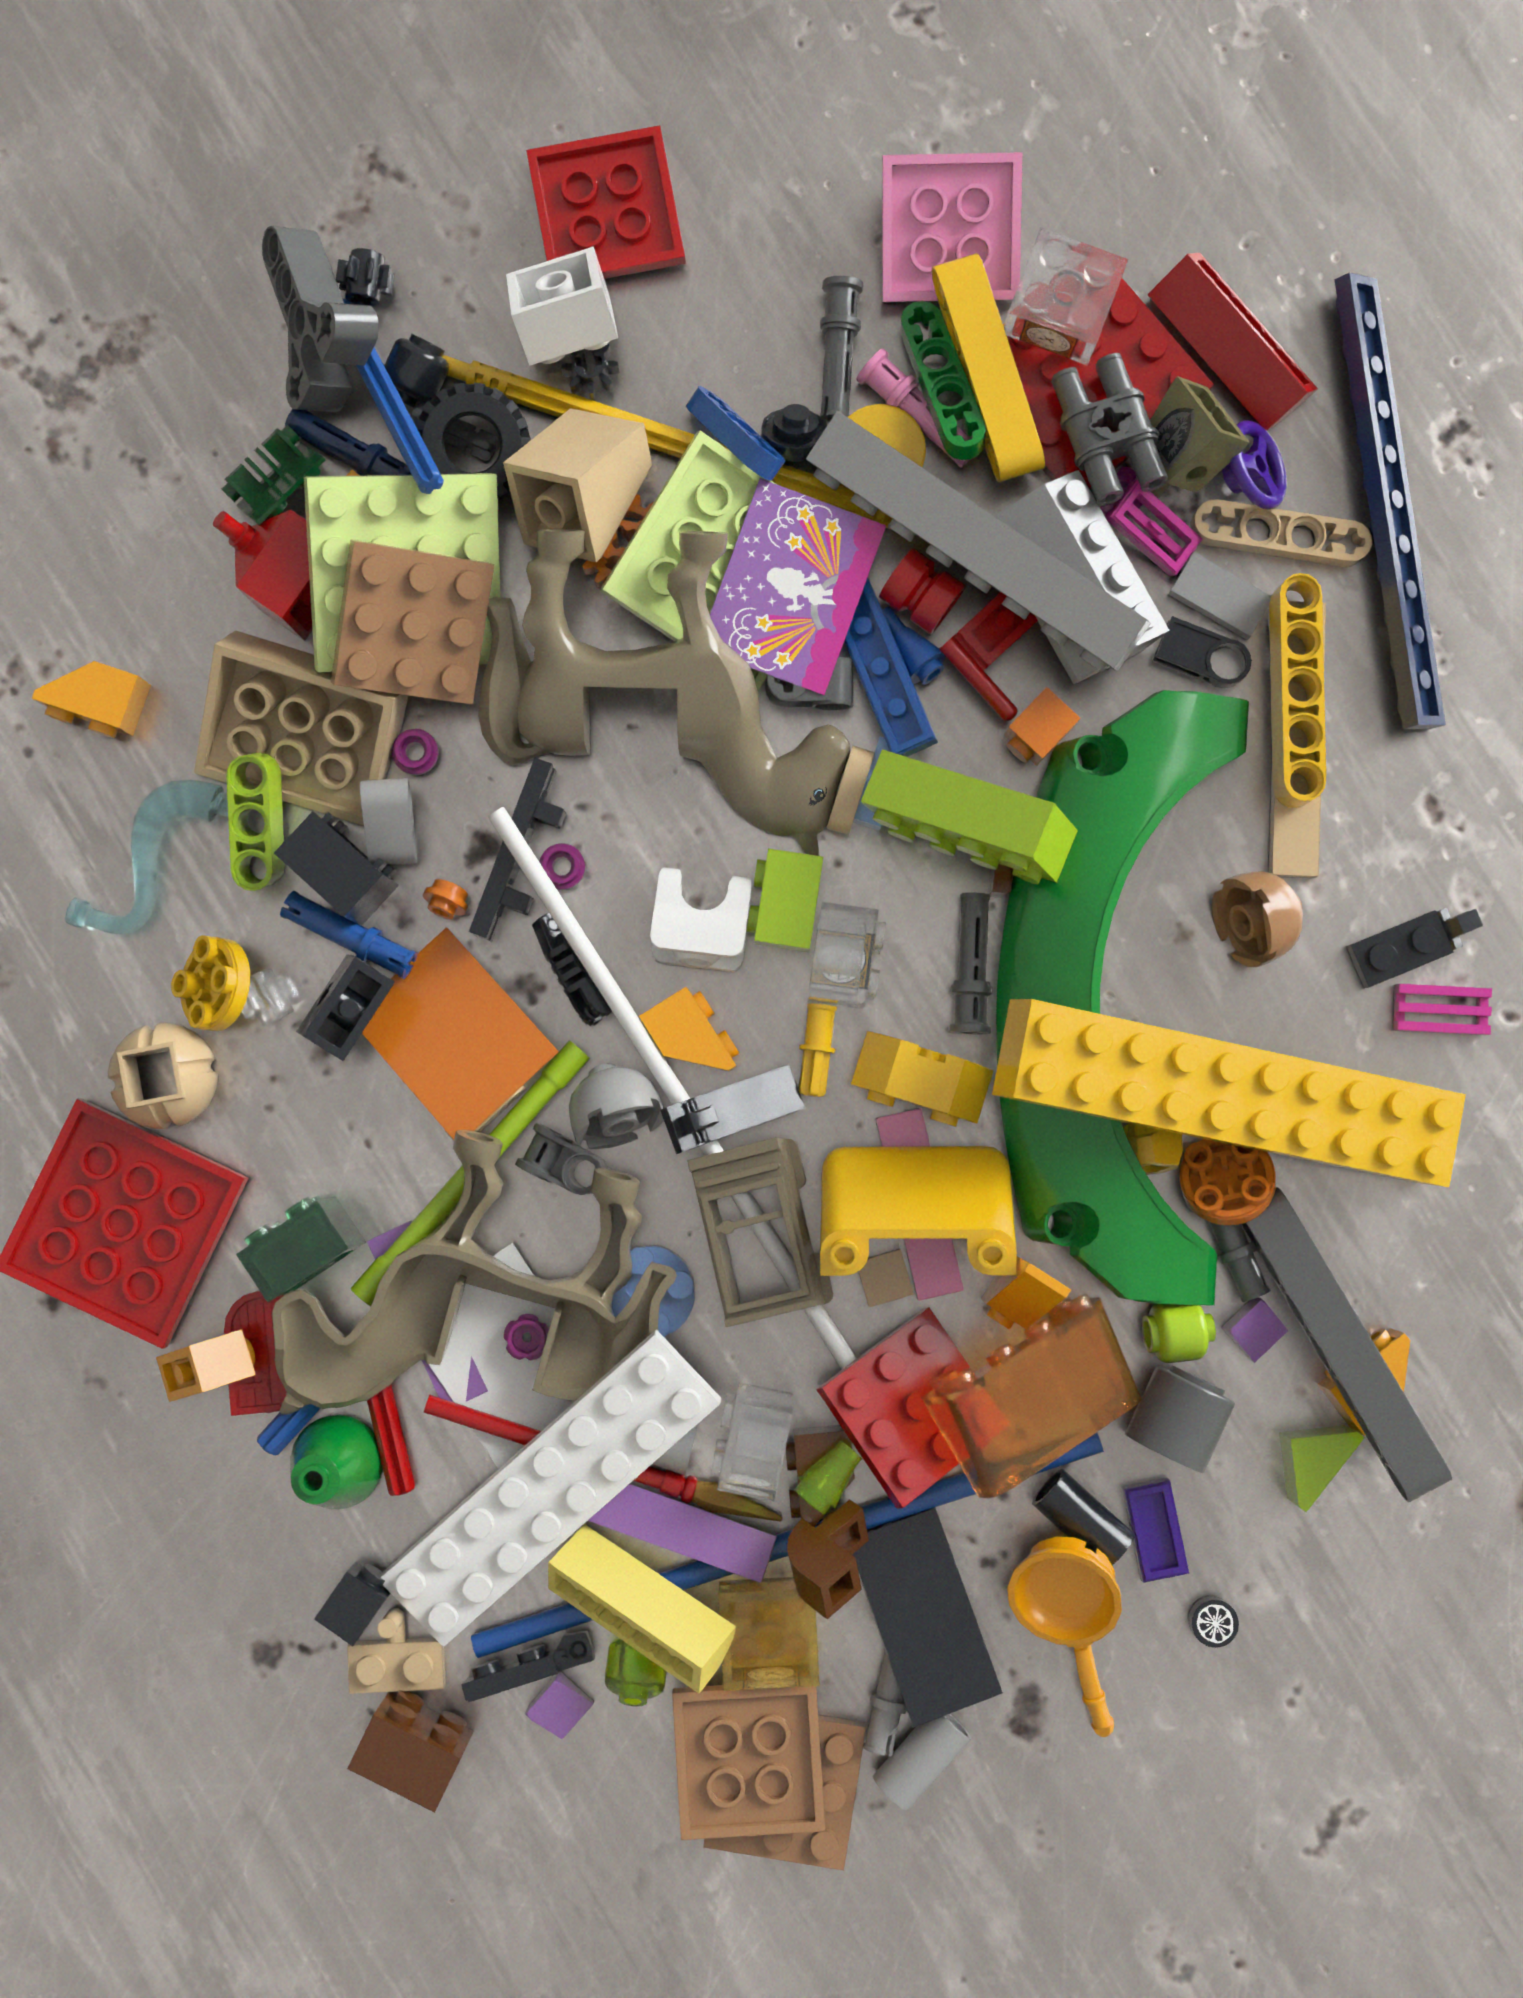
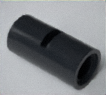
[1032,1469,1135,1565]

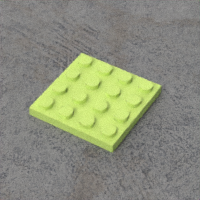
[600,430,776,691]
[304,473,501,672]

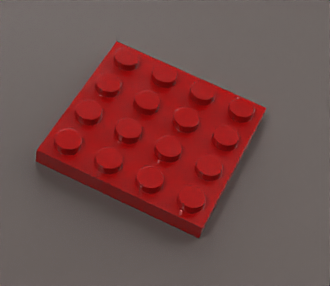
[1003,248,1214,490]
[0,1099,249,1349]

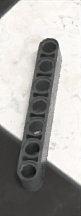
[1241,1187,1452,1503]

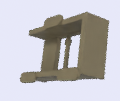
[687,1137,834,1327]

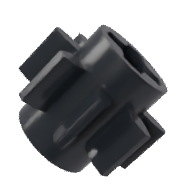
[335,248,395,307]
[561,344,620,400]

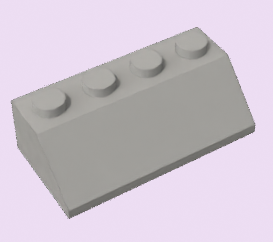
[994,470,1170,684]

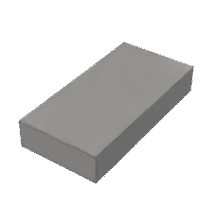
[1168,552,1271,640]

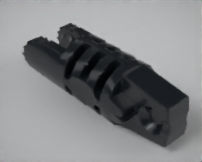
[532,913,612,1026]

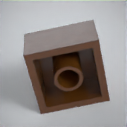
[347,1690,474,1813]

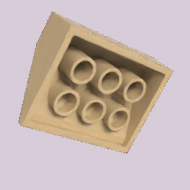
[194,630,408,826]

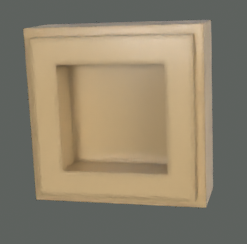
[858,1248,914,1307]

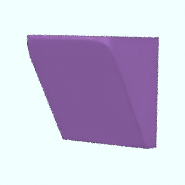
[1221,1297,1288,1363]
[525,1671,594,1739]

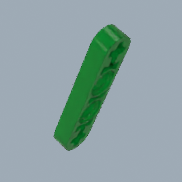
[901,301,986,460]

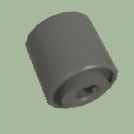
[1125,1365,1235,1473]

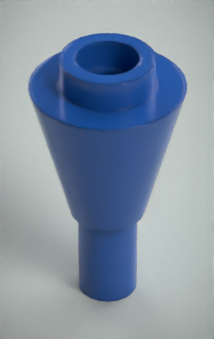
[883,607,946,684]

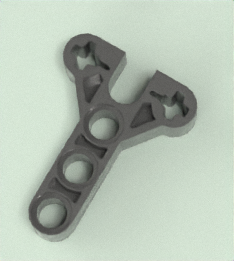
[262,226,379,412]

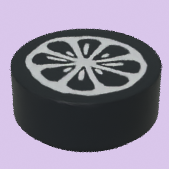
[1188,1596,1239,1648]

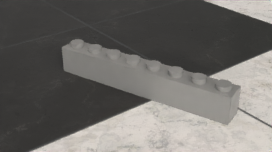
[806,411,1151,673]

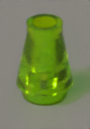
[794,1441,862,1515]

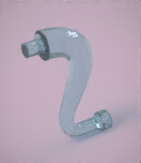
[65,779,228,934]

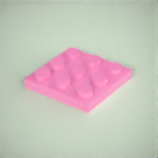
[882,152,1023,302]

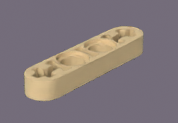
[1190,499,1372,567]

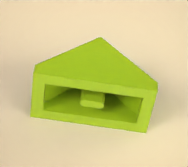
[1279,1425,1365,1512]

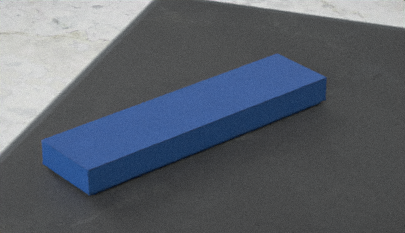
[844,577,938,757]

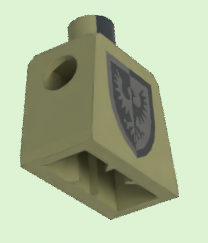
[1150,376,1250,498]

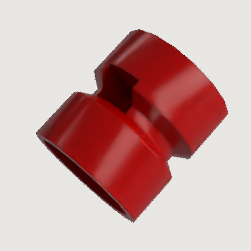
[879,548,966,635]

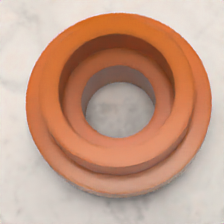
[422,879,468,919]

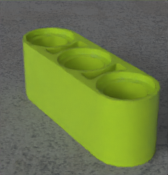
[226,752,285,891]

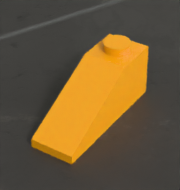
[981,1256,1071,1330]

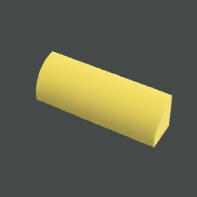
[548,1524,736,1694]

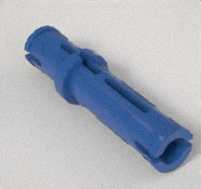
[280,891,417,979]

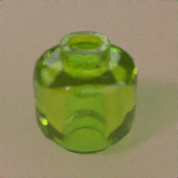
[605,1638,667,1707]

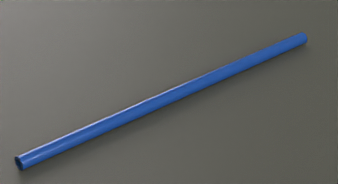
[471,1429,1104,1658]

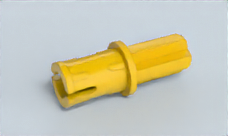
[799,1003,837,1097]

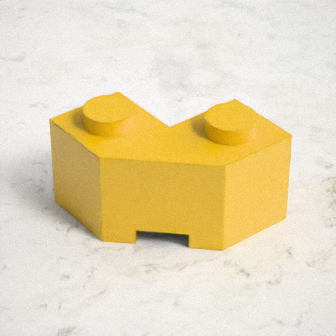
[851,1031,994,1127]

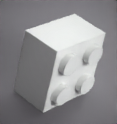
[506,246,618,366]

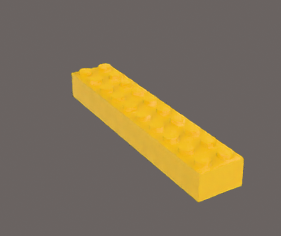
[992,999,1466,1187]

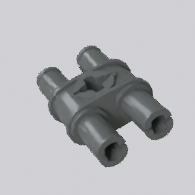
[1051,353,1168,506]

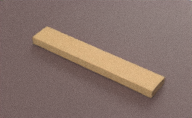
[1269,601,1326,878]

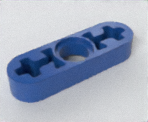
[686,386,785,481]

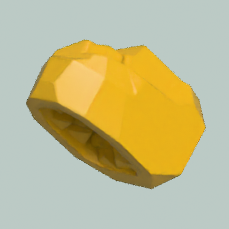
[1123,1123,1183,1175]

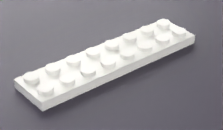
[381,1329,721,1647]

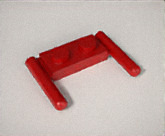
[939,592,1038,721]

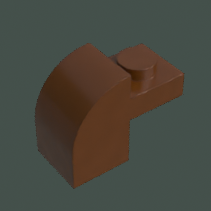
[787,1499,869,1619]

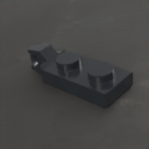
[1346,908,1483,989]
[461,1630,595,1702]

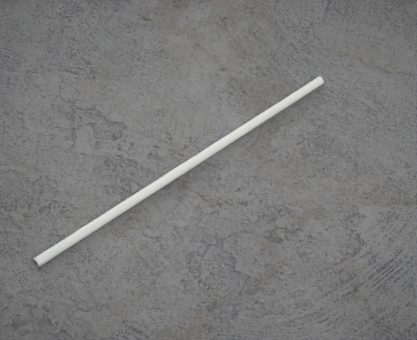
[488,807,857,1369]

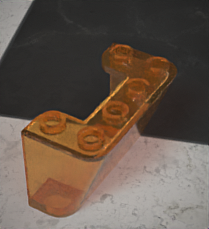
[921,1293,1142,1498]

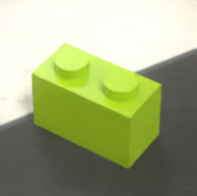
[747,848,824,953]

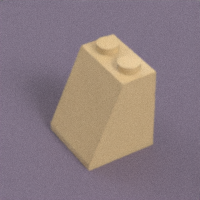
[503,408,652,562]

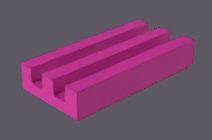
[1105,480,1202,576]
[1393,984,1492,1035]

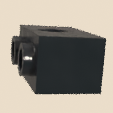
[296,954,395,1061]

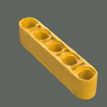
[932,253,1045,482]
[1269,573,1326,808]

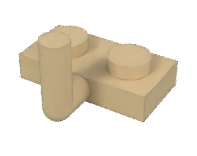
[347,1608,446,1694]

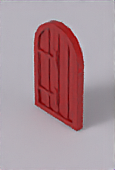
[224,1290,287,1416]

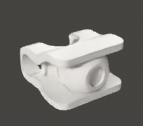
[650,868,752,972]

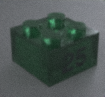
[236,1195,366,1303]

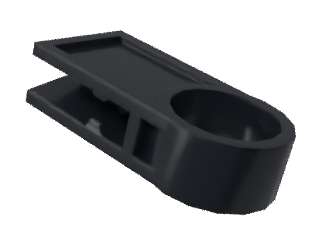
[1152,616,1252,689]

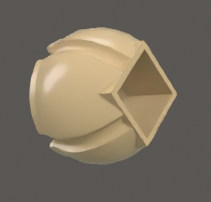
[107,1022,218,1129]

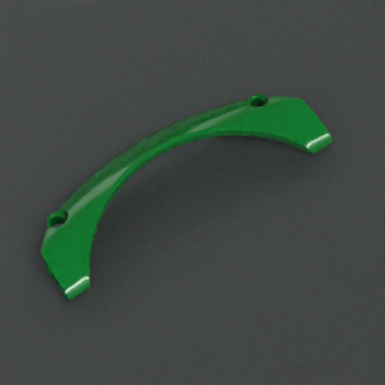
[996,690,1249,1306]

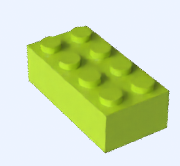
[861,749,1078,884]

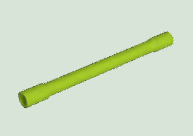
[350,1040,590,1307]

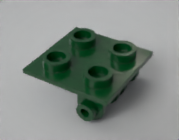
[221,425,326,525]

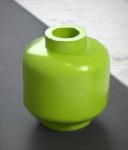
[1142,1303,1216,1363]

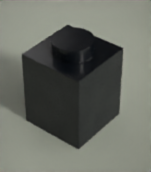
[314,1562,391,1647]

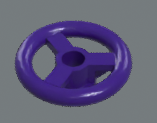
[1222,420,1287,510]

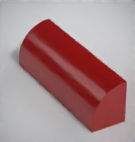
[1147,252,1318,431]

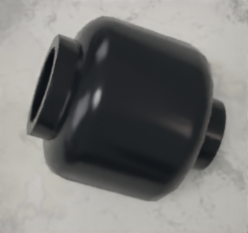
[384,333,449,408]

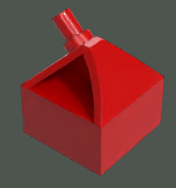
[213,510,312,641]

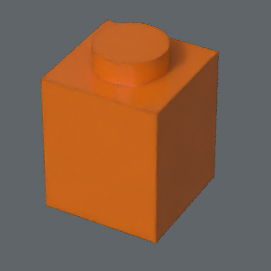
[1004,687,1081,766]

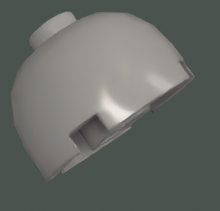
[569,1063,664,1149]

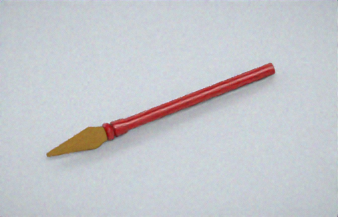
[424,1395,783,1522]

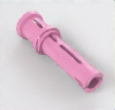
[856,348,972,468]

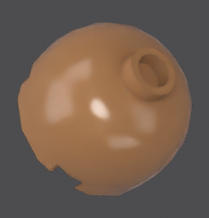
[1212,871,1303,967]

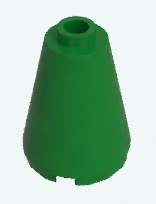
[290,1414,383,1509]

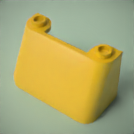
[820,1146,1017,1276]

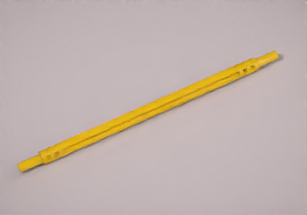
[443,355,892,530]

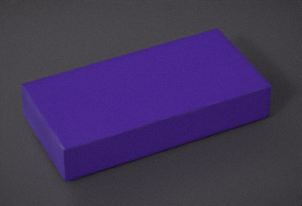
[1122,1478,1189,1583]

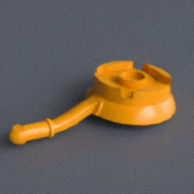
[1007,1537,1122,1737]

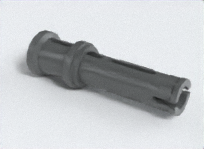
[820,276,863,422]
[949,892,993,1035]

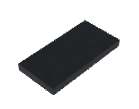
[852,1508,1003,1727]

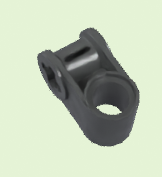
[765,657,853,710]
[515,1123,608,1195]

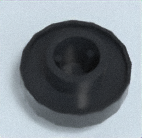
[761,404,827,462]

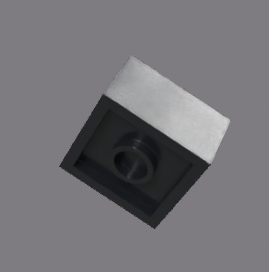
[274,811,399,926]

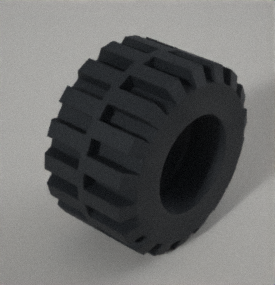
[415,382,531,499]

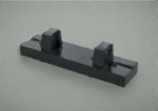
[469,757,566,942]

